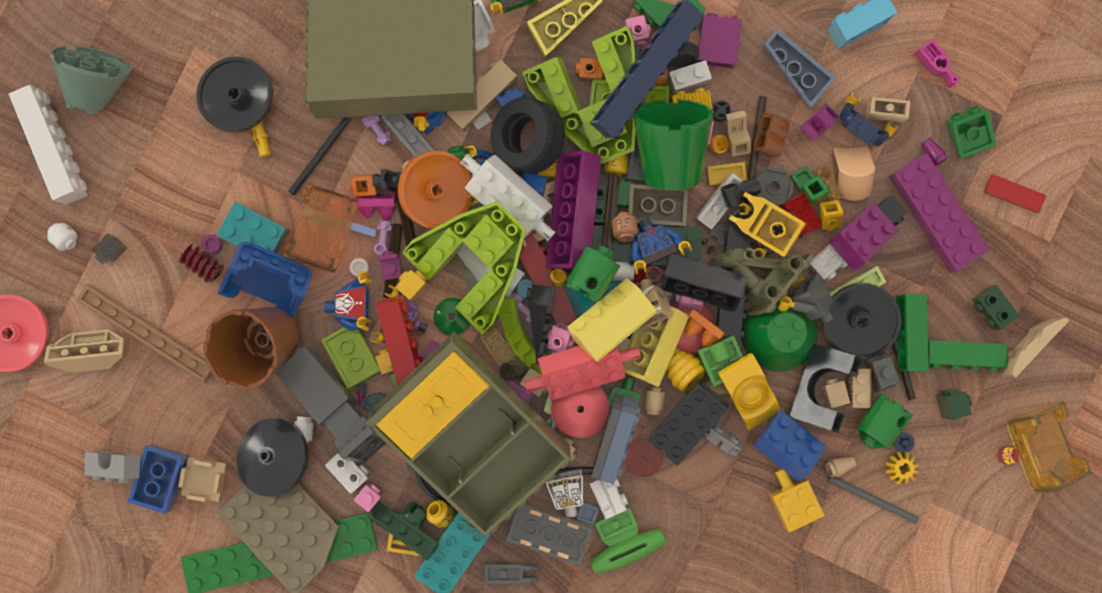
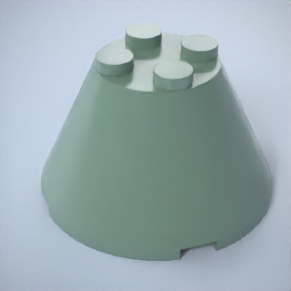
[50,46,132,114]

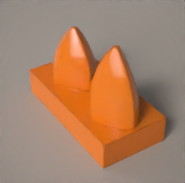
[685,309,727,346]

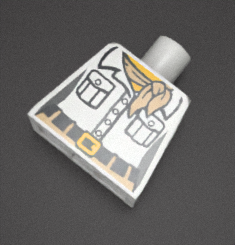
[546,469,583,518]

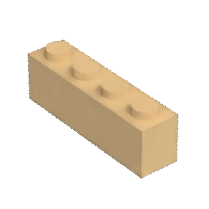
[446,60,517,132]

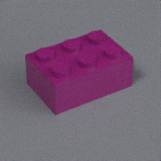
[828,202,899,271]

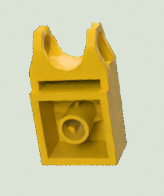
[729,192,807,257]

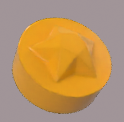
[709,134,729,154]

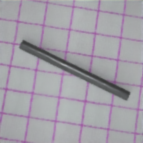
[828,477,919,524]

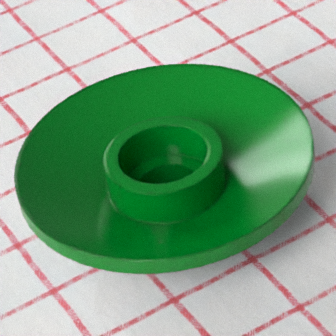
[434,298,471,335]

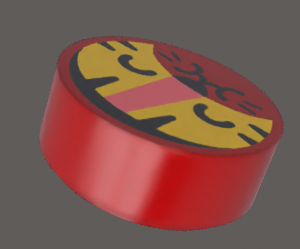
[998,446,1019,466]

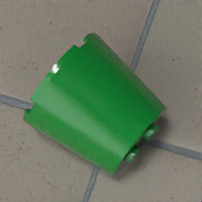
[634,99,713,190]

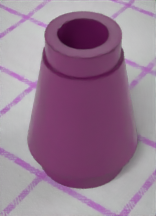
[921,138,948,166]

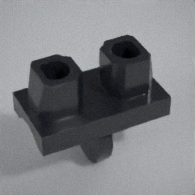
[372,169,402,193]

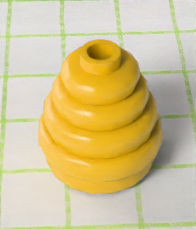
[665,348,706,392]

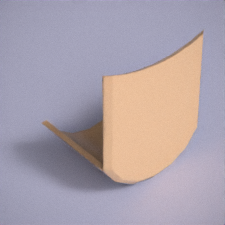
[833,145,876,201]

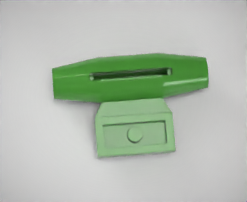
[590,507,667,574]

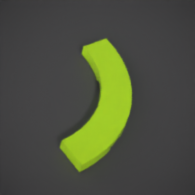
[498,296,546,374]

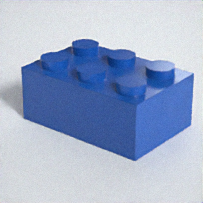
[753,410,827,482]
[128,444,189,514]

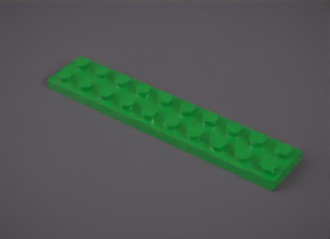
[181,512,378,593]

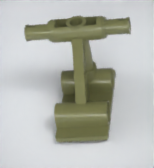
[708,248,813,316]

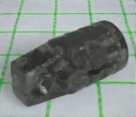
[499,362,530,381]

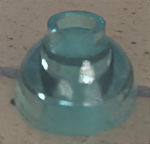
[361,392,387,414]

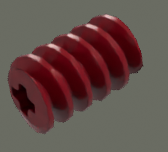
[179,244,224,283]

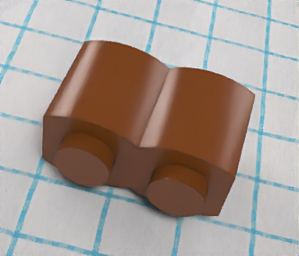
[753,113,789,158]

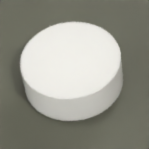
[349,258,369,277]

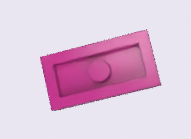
[355,194,396,221]

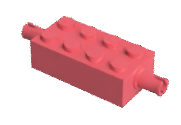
[524,346,641,401]

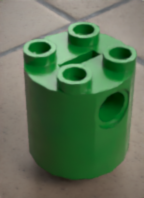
[566,246,620,303]
[856,393,913,450]

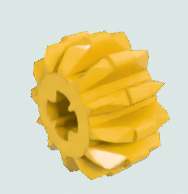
[885,452,919,485]

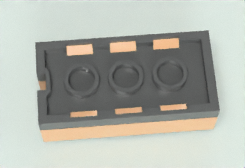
[506,503,593,566]

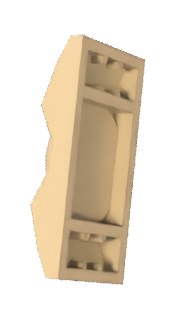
[999,318,1069,378]

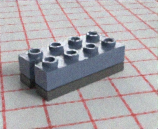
[591,393,640,484]

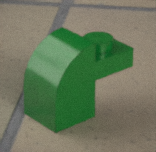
[790,166,829,205]

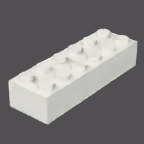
[9,85,88,205]

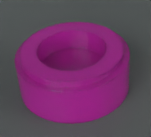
[202,235,223,254]

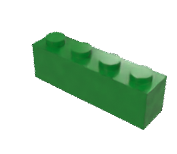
[896,294,930,372]
[928,341,1007,371]

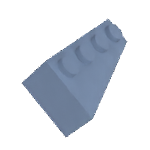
[763,29,836,110]

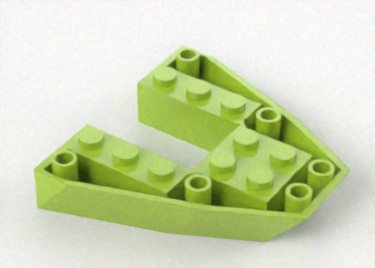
[522,26,636,165]
[402,201,526,335]

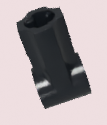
[720,177,762,208]

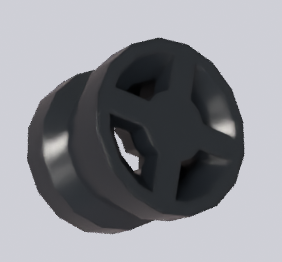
[712,100,731,122]

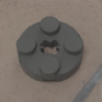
[756,168,793,206]

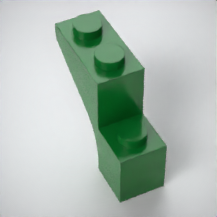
[633,0,706,30]

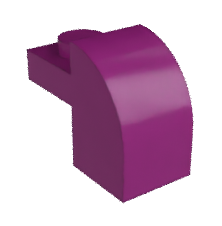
[800,103,839,141]

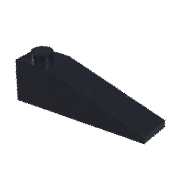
[526,284,555,365]

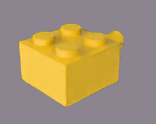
[769,469,825,533]

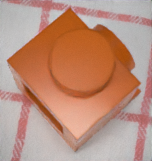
[575,58,603,81]
[350,172,381,197]

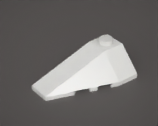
[457,244,525,297]

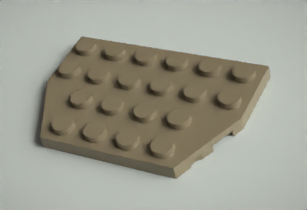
[217,483,340,593]

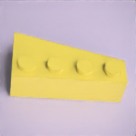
[526,0,603,58]

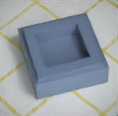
[575,501,600,526]

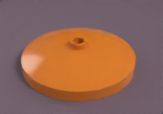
[398,151,473,229]

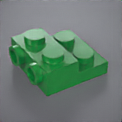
[946,106,996,159]

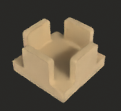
[178,457,228,502]

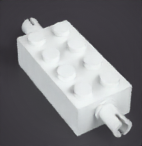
[460,154,556,242]

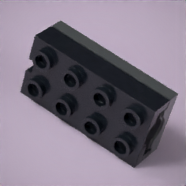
[648,379,729,466]

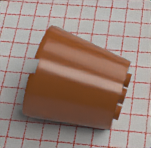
[203,307,299,389]

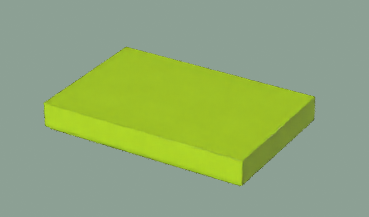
[321,327,381,390]

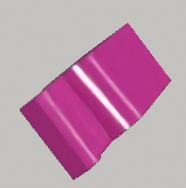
[914,39,959,88]

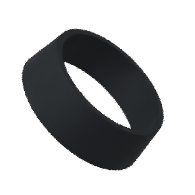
[668,41,699,68]

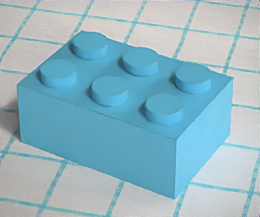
[828,0,897,50]

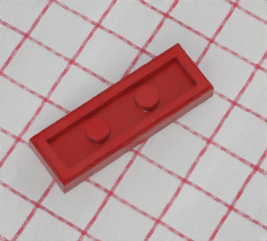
[984,174,1046,213]

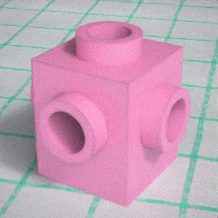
[625,15,652,47]
[547,322,576,353]

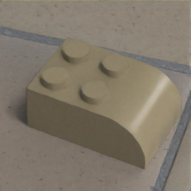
[628,184,688,227]

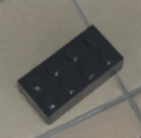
[661,254,747,312]

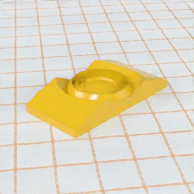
[718,353,781,431]

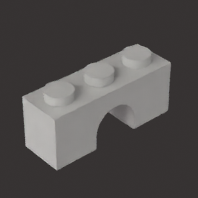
[84,451,140,483]

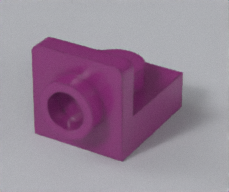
[378,251,402,280]

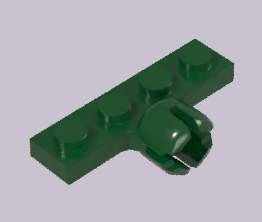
[367,501,439,561]

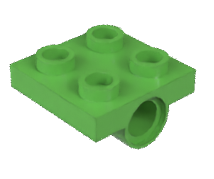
[697,335,743,387]

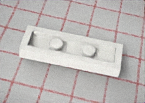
[695,172,743,230]

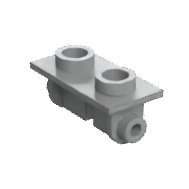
[705,423,743,456]

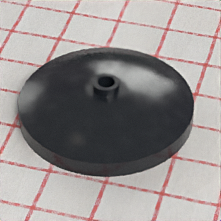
[196,57,273,133]
[822,283,902,360]
[237,418,309,497]

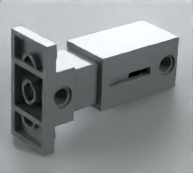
[275,346,386,464]

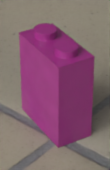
[698,13,742,69]

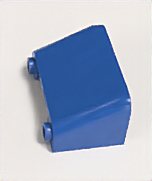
[217,242,312,319]

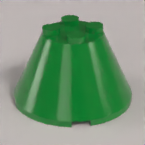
[742,296,818,372]

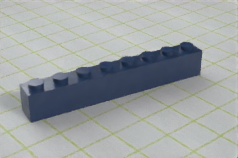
[590,0,703,138]

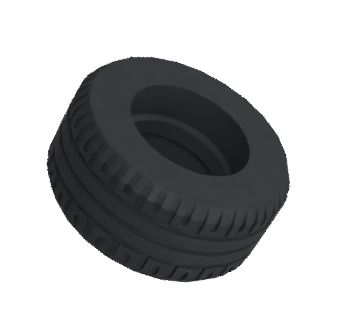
[490,97,565,173]

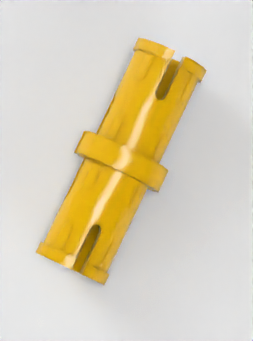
[252,121,272,157]

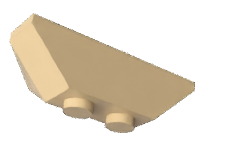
[44,329,125,373]

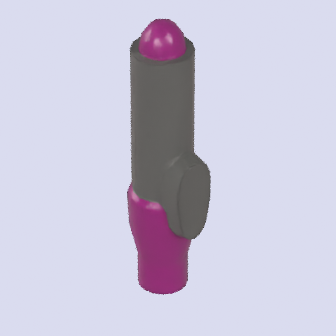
[357,381,367,405]

